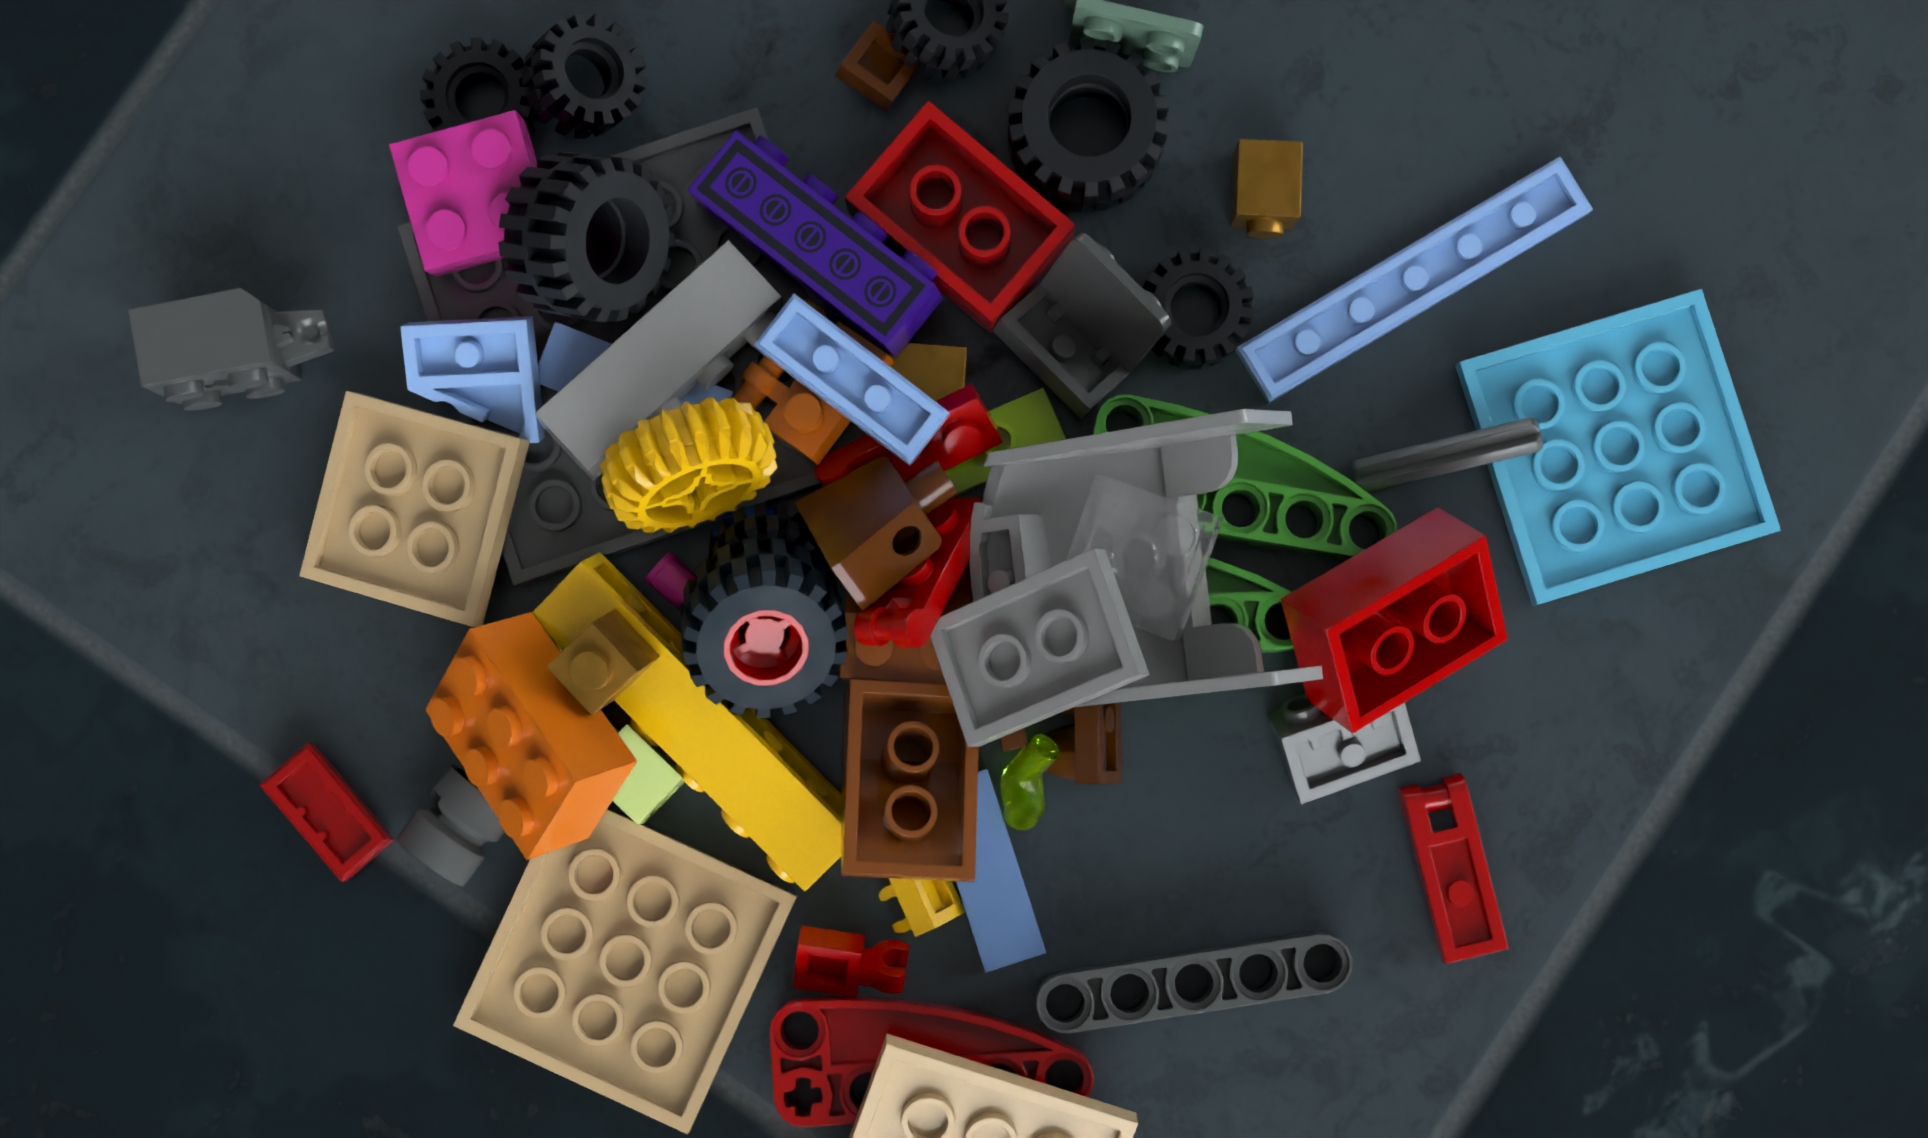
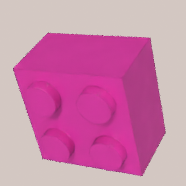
[389,110,537,277]

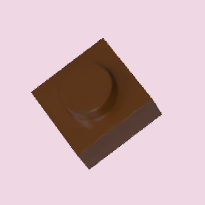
[835,20,921,112]

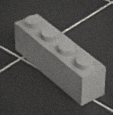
[535,240,782,481]

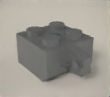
[128,288,335,411]

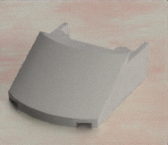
[969,409,1323,707]

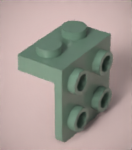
[1063,0,1204,73]

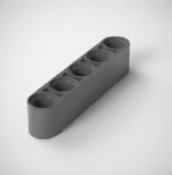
[1035,931,1353,1033]

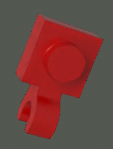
[793,925,910,997]

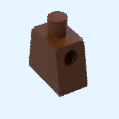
[795,457,959,611]

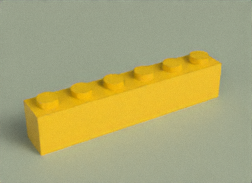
[532,552,841,892]

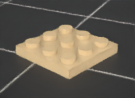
[299,391,530,627]

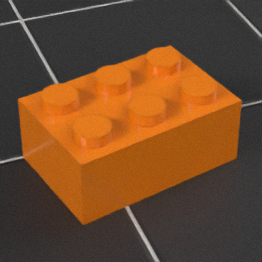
[425,612,637,860]

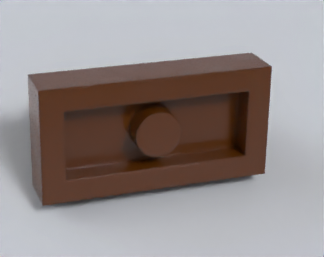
[1026,702,1122,784]

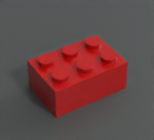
[845,101,1075,334]
[1281,507,1508,734]

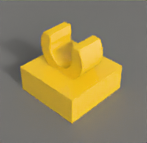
[878,878,966,937]

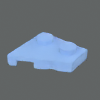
[400,316,545,443]

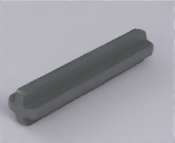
[1353,417,1543,493]

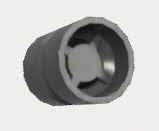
[396,764,505,887]

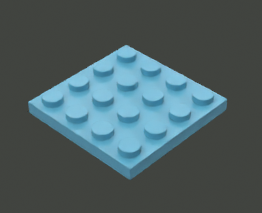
[1455,289,1781,606]

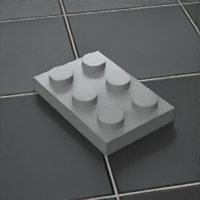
[930,548,1150,747]

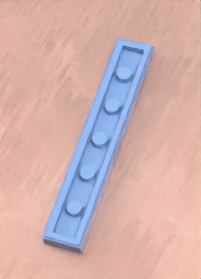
[1235,157,1593,404]

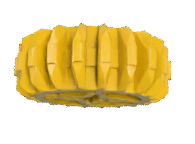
[599,397,778,533]

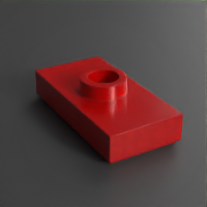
[259,743,395,882]

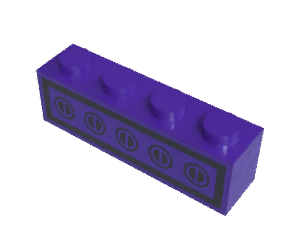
[687,130,943,358]

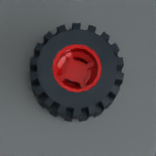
[680,537,848,718]

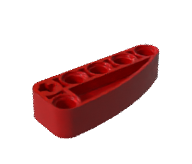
[770,996,1094,1127]

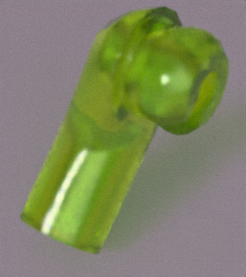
[1000,734,1059,831]

